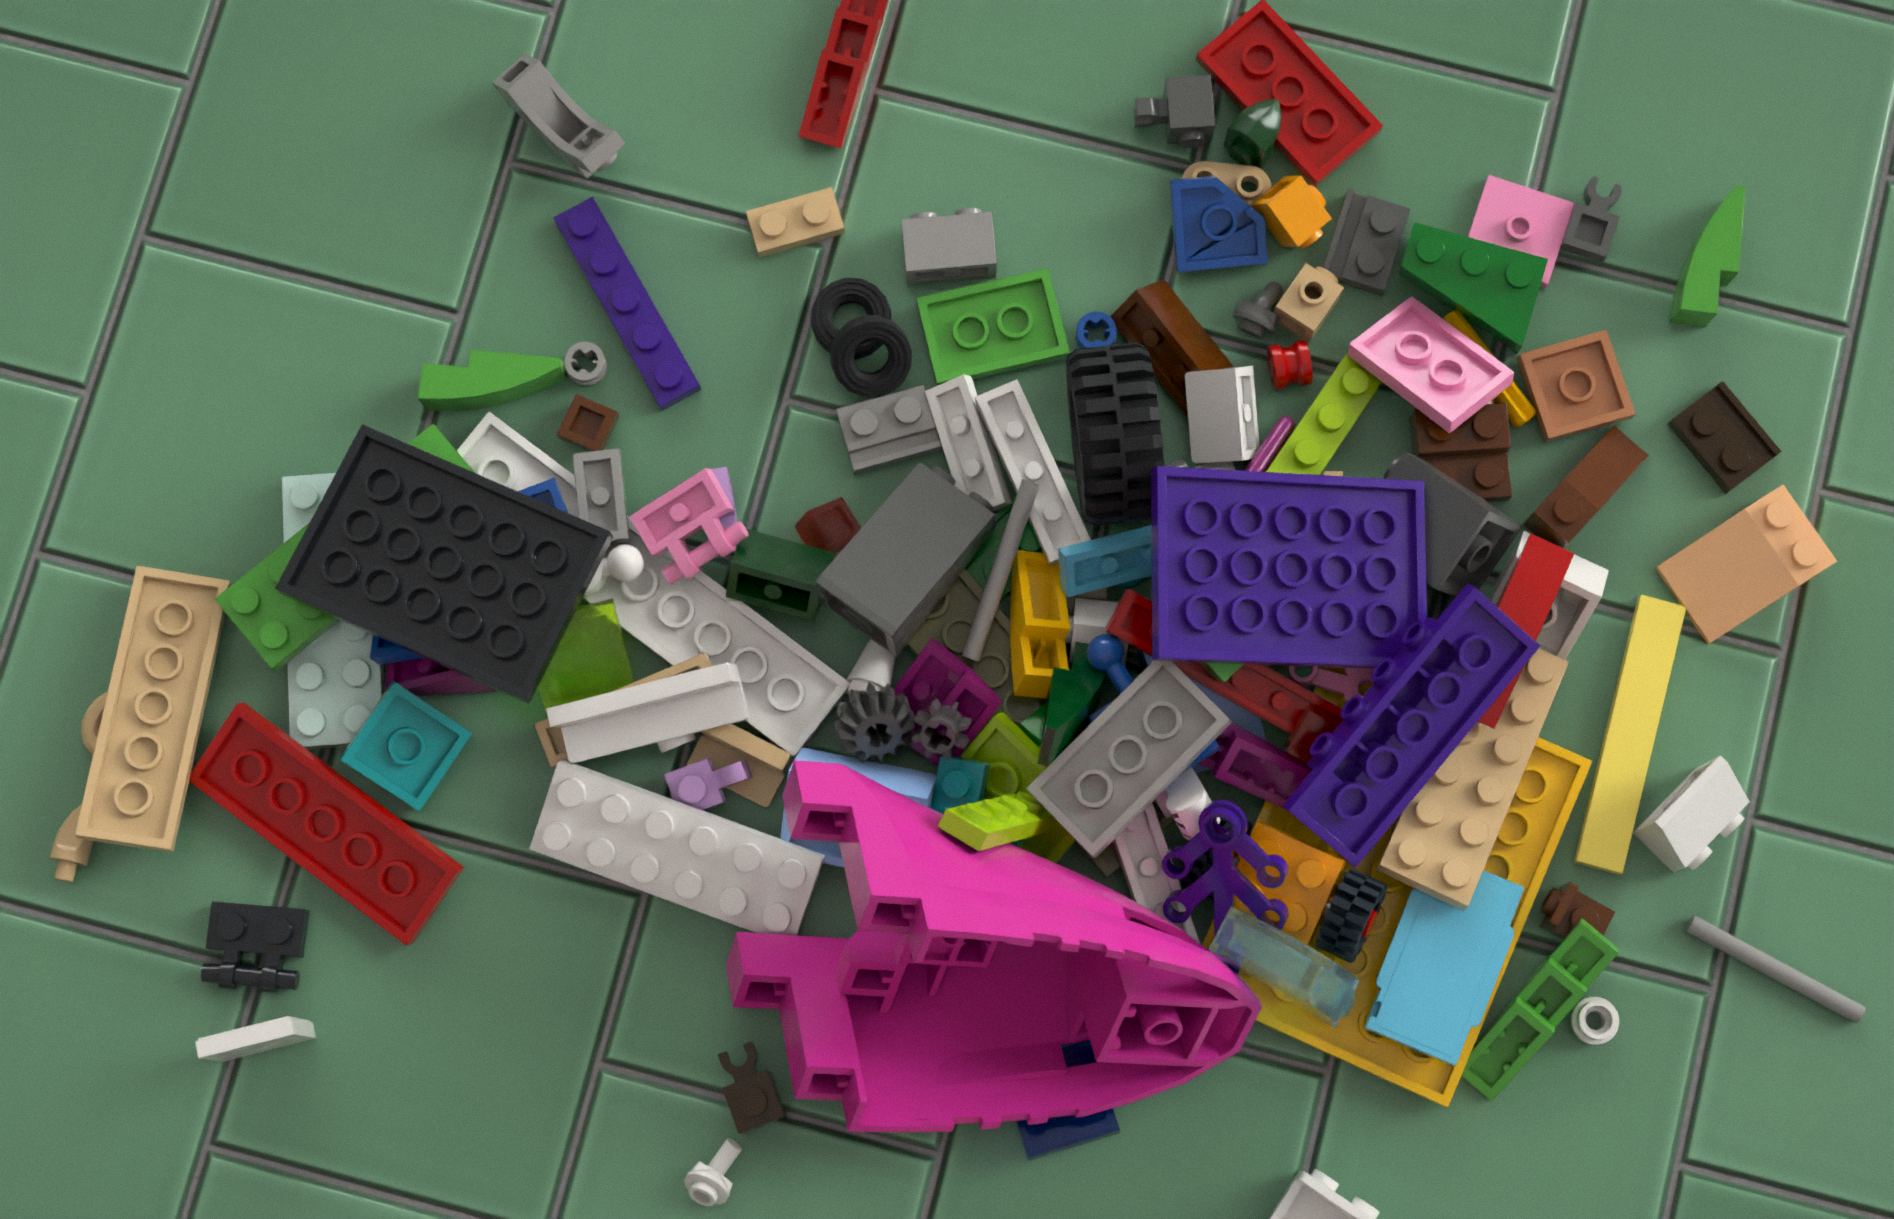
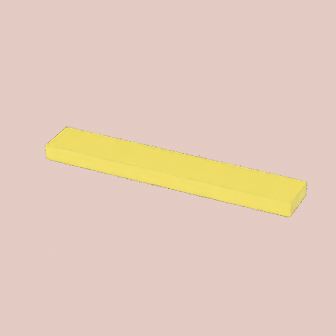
[1574,594,1686,875]

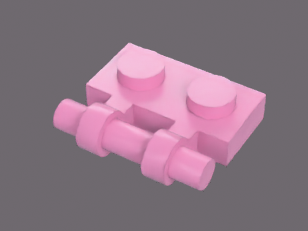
[629,468,749,584]

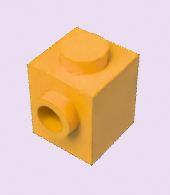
[1251,175,1332,249]

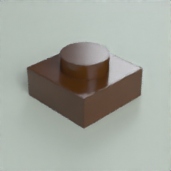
[557,394,619,452]

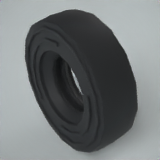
[811,278,892,360]
[830,315,912,397]

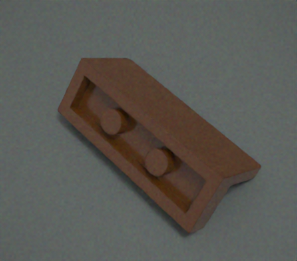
[1110,280,1234,417]

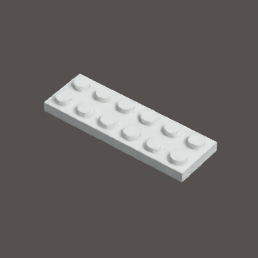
[529,759,825,935]

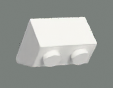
[1489,531,1609,660]
[1633,755,1750,873]

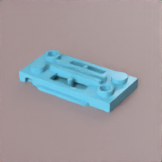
[1363,870,1525,1066]

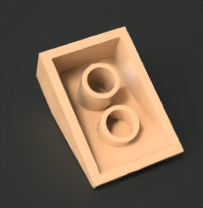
[1655,485,1837,645]

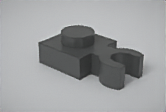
[1560,176,1621,263]

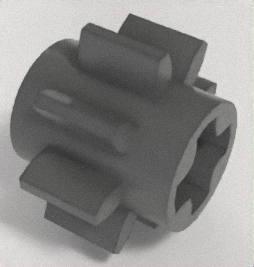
[912,698,972,761]

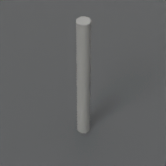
[962,479,1040,661]
[1685,915,1866,1024]

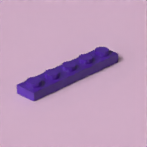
[553,197,701,411]

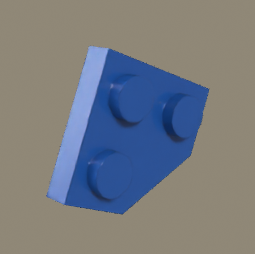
[1169,176,1268,272]

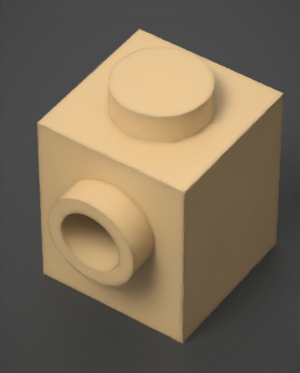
[1274,263,1344,344]

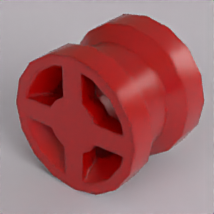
[1267,340,1313,391]

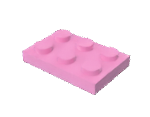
[1348,296,1514,433]

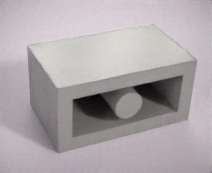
[901,208,997,285]

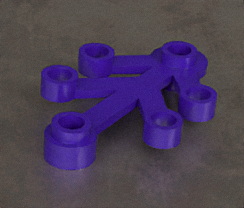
[1162,800,1289,974]

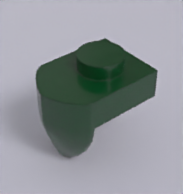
[1223,99,1282,169]

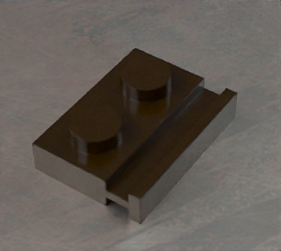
[1668,381,1782,494]

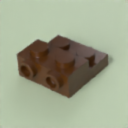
[1409,399,1512,502]

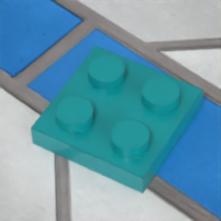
[339,681,473,811]

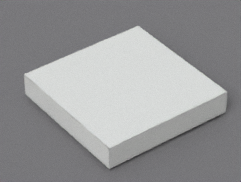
[195,1016,316,1062]

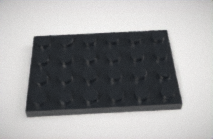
[275,424,613,704]

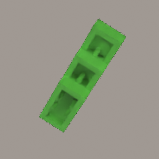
[1461,918,1619,1101]

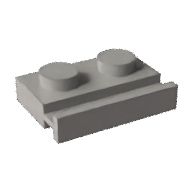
[836,385,942,475]

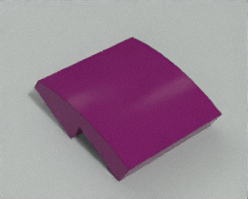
[893,637,1002,767]

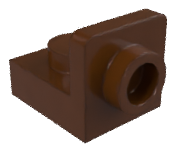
[1540,882,1615,939]

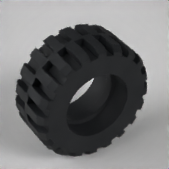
[1066,343,1165,526]

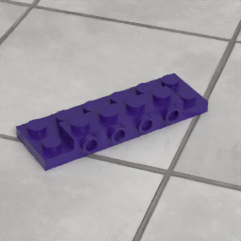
[1283,584,1540,867]

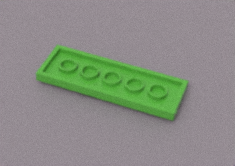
[215,423,475,672]

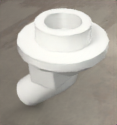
[684,1138,742,1206]

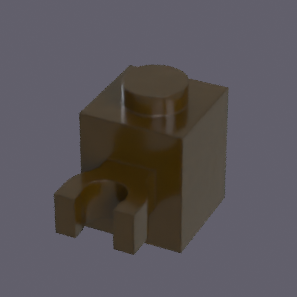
[718,1041,787,1134]

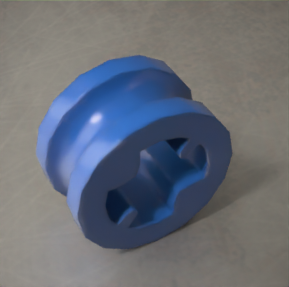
[1075,311,1117,349]

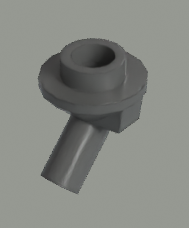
[1233,281,1283,339]

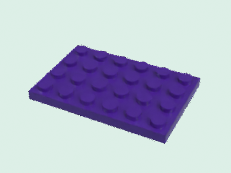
[1151,466,1427,669]

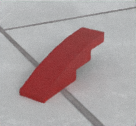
[798,0,889,149]
[1478,533,1574,729]

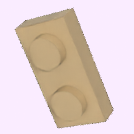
[746,187,845,258]

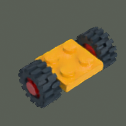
[1181,817,1387,963]

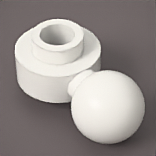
[584,545,644,596]

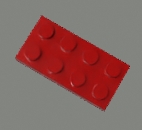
[1195,0,1383,187]

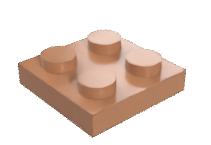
[1517,329,1636,443]

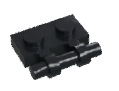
[201,901,309,993]

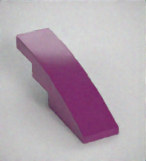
[1198,722,1312,810]

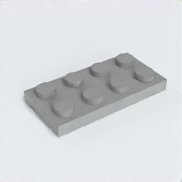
[1026,660,1232,858]

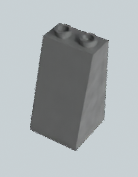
[815,462,996,658]

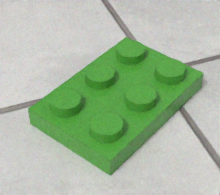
[916,268,1070,386]

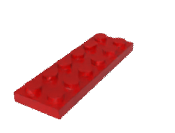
[189,702,464,946]

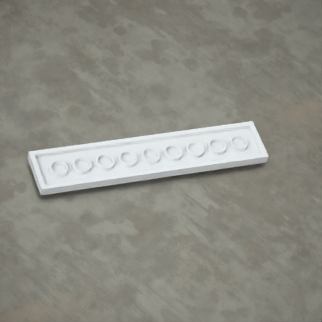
[457,412,850,759]

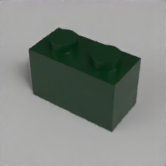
[726,529,835,622]

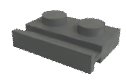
[1323,189,1410,296]

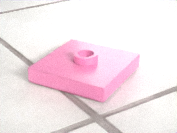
[1467,175,1574,289]

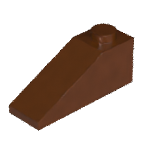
[1523,425,1649,548]

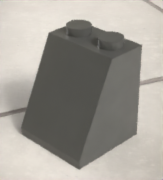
[1384,451,1523,597]

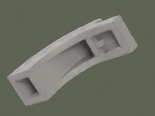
[492,53,626,179]

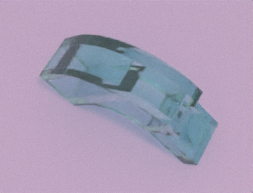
[1208,906,1360,1028]

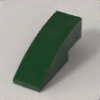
[1037,642,1107,766]

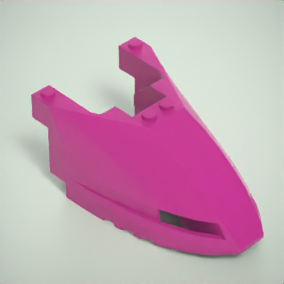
[726,760,1262,1133]

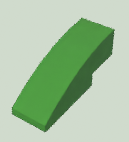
[1669,185,1746,327]
[418,350,567,411]

